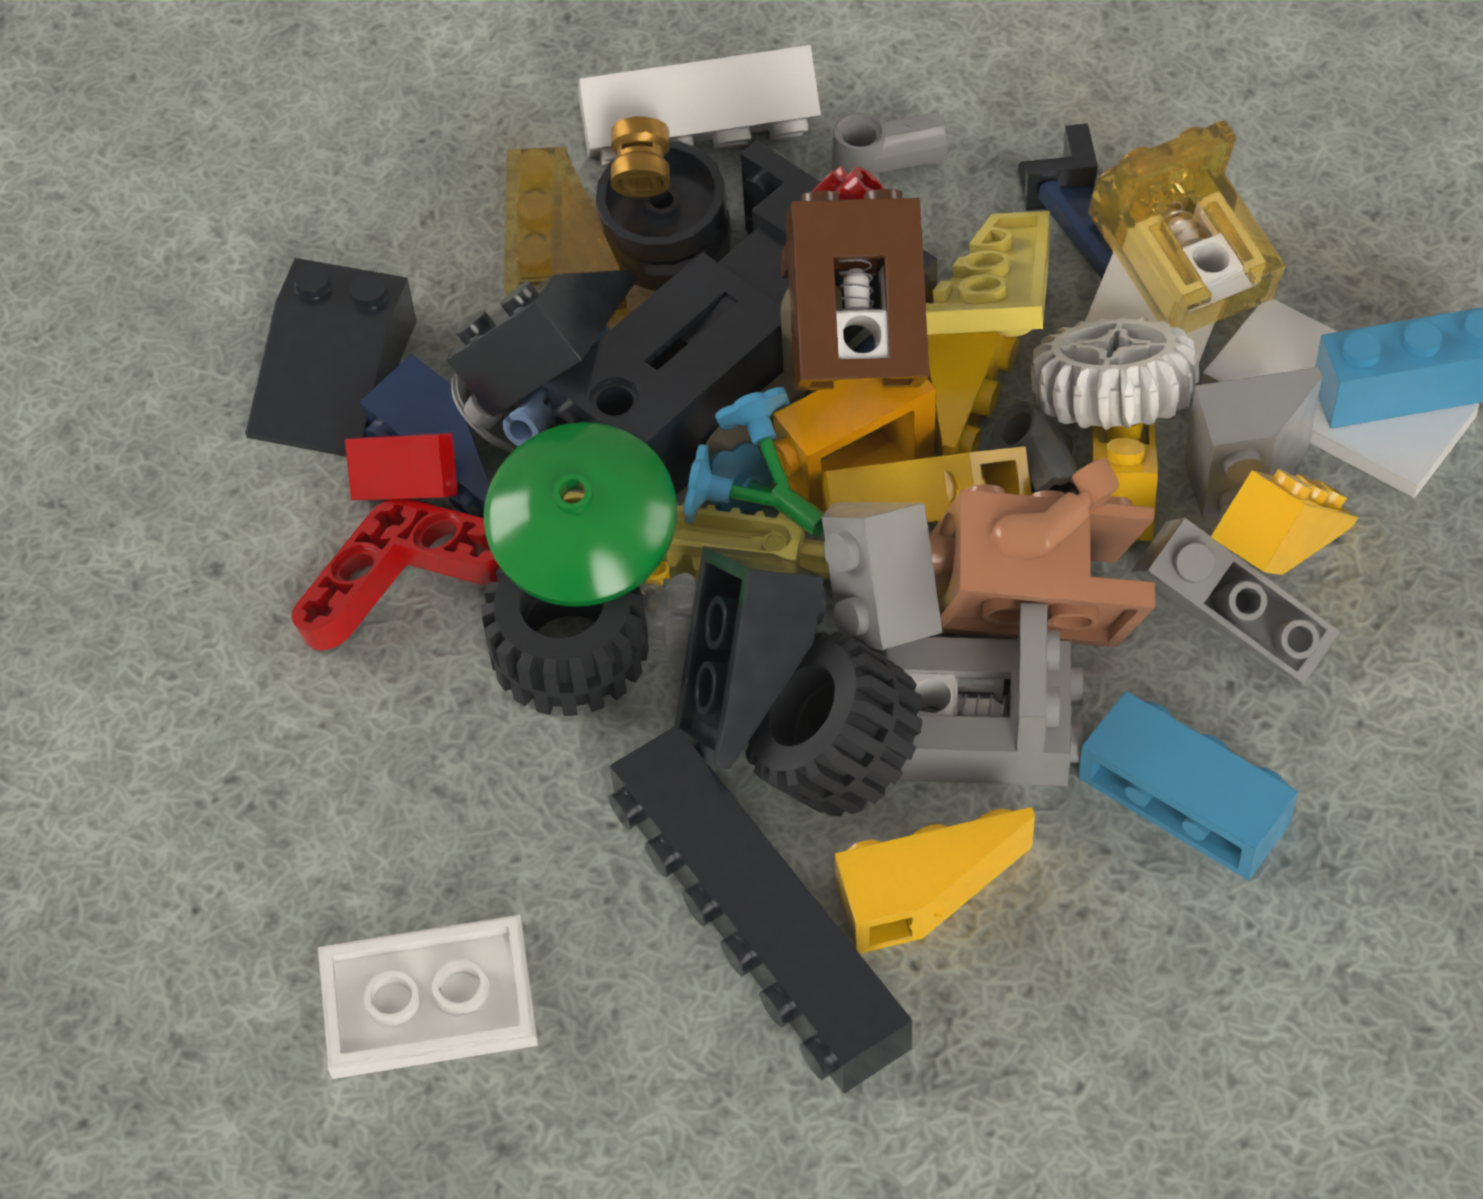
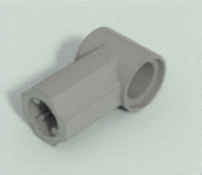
[831,112,948,180]

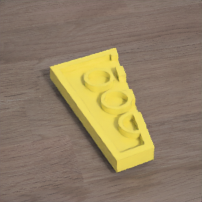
[926,211,1051,337]

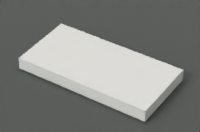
[1201,296,1480,498]

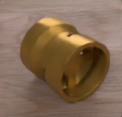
[611,116,670,198]

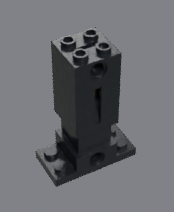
[547,140,937,495]

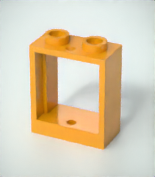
[772,378,936,513]

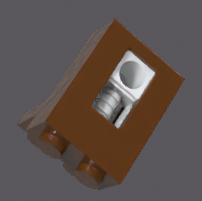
[781,189,930,391]

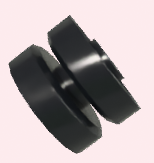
[596,141,732,291]

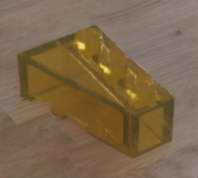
[504,147,628,323]

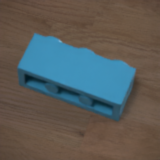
[1315,307,1483,429]
[1078,691,1298,881]

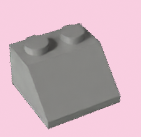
[1184,367,1322,519]
[822,501,943,650]

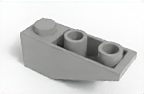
[1130,518,1341,685]

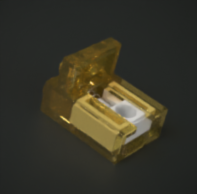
[1088,120,1286,334]

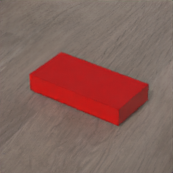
[345,433,458,501]

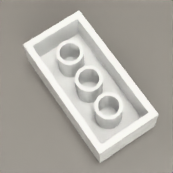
[578,45,821,166]

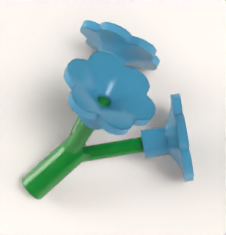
[683,387,824,537]

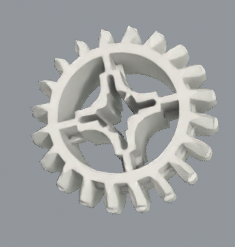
[1031,316,1199,430]

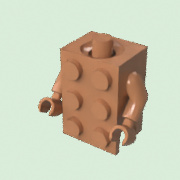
[929,458,1155,646]

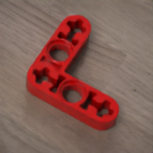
[291,499,500,651]

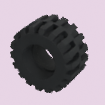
[482,568,649,716]
[745,631,923,817]

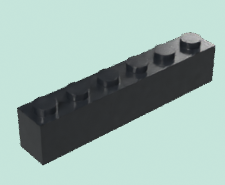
[608,725,912,1094]

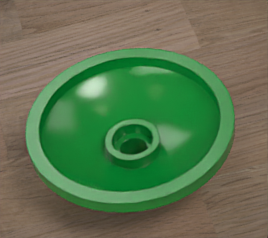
[484,422,678,607]

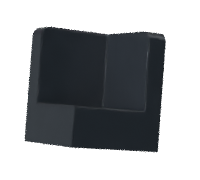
[1018,123,1098,211]

